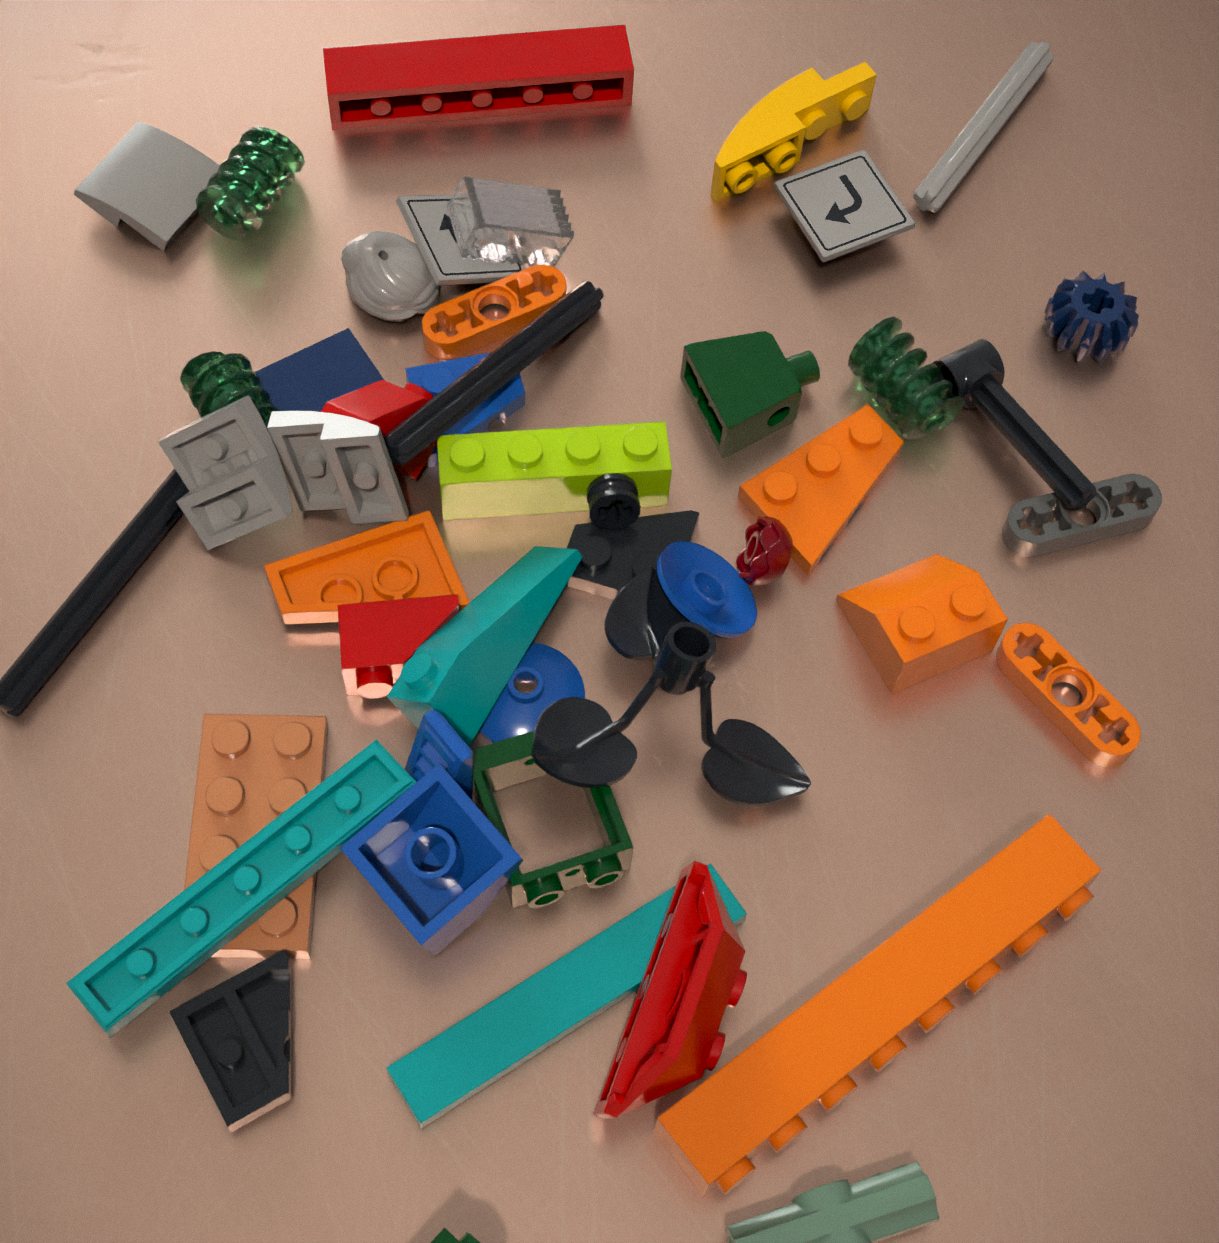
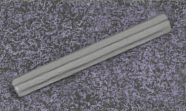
[913,41,1054,213]

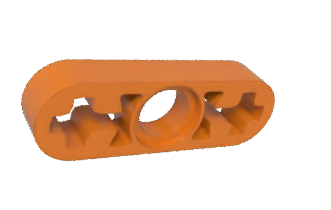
[422,264,567,360]
[996,623,1141,767]

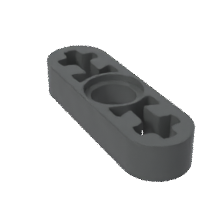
[1002,474,1162,557]

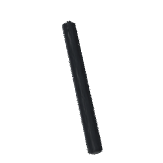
[383,281,604,465]
[0,468,189,717]

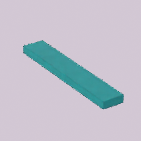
[66,739,416,1038]
[386,863,747,1129]

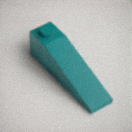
[387,546,583,746]

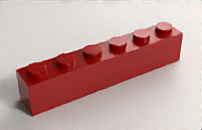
[323,25,634,130]

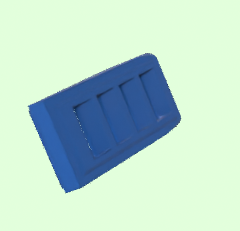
[405,709,473,801]

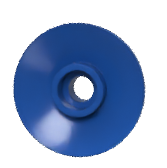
[657,541,757,638]
[479,642,585,743]

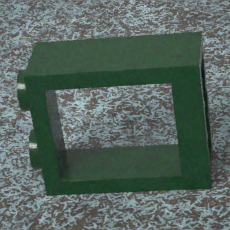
[472,731,633,908]

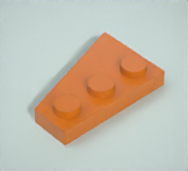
[738,404,904,577]
[264,510,470,624]

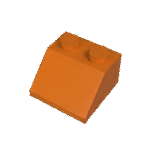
[836,554,1008,694]

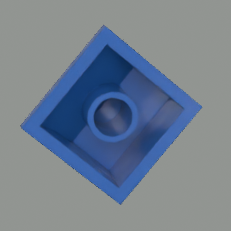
[340,763,523,956]

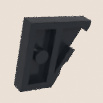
[566,510,700,600]
[169,950,292,1132]

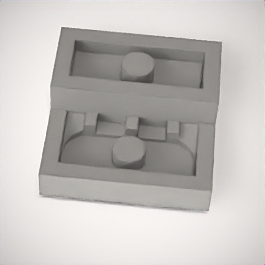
[74,121,228,251]
[158,395,293,550]
[267,411,409,524]

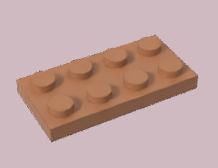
[184,714,328,959]

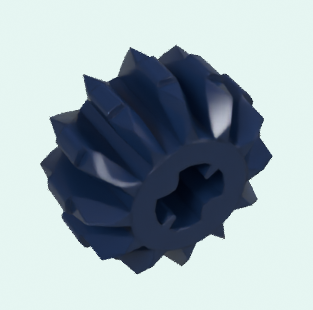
[1044,270,1139,364]

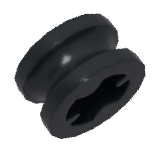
[587,473,641,530]

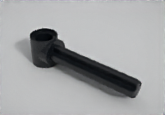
[930,339,1097,510]

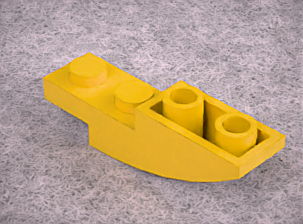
[710,62,877,202]

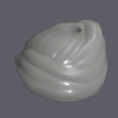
[341,231,441,322]

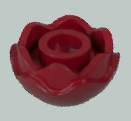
[736,516,793,586]

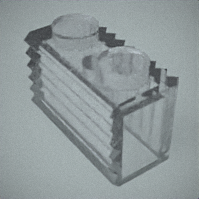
[447,177,574,267]

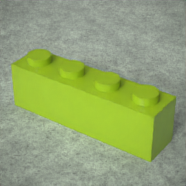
[437,421,672,520]

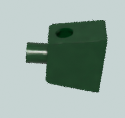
[680,331,820,458]

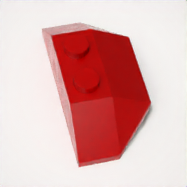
[593,861,747,1119]

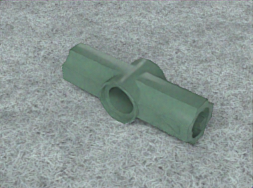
[725,1162,940,1243]

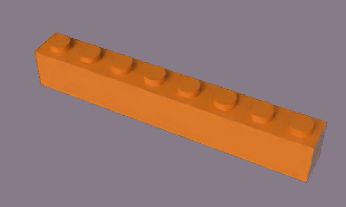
[653,813,1102,1198]

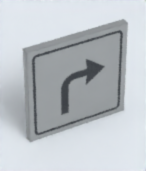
[773,149,916,262]
[396,194,526,286]

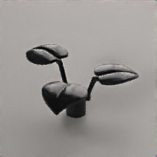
[531,567,811,808]

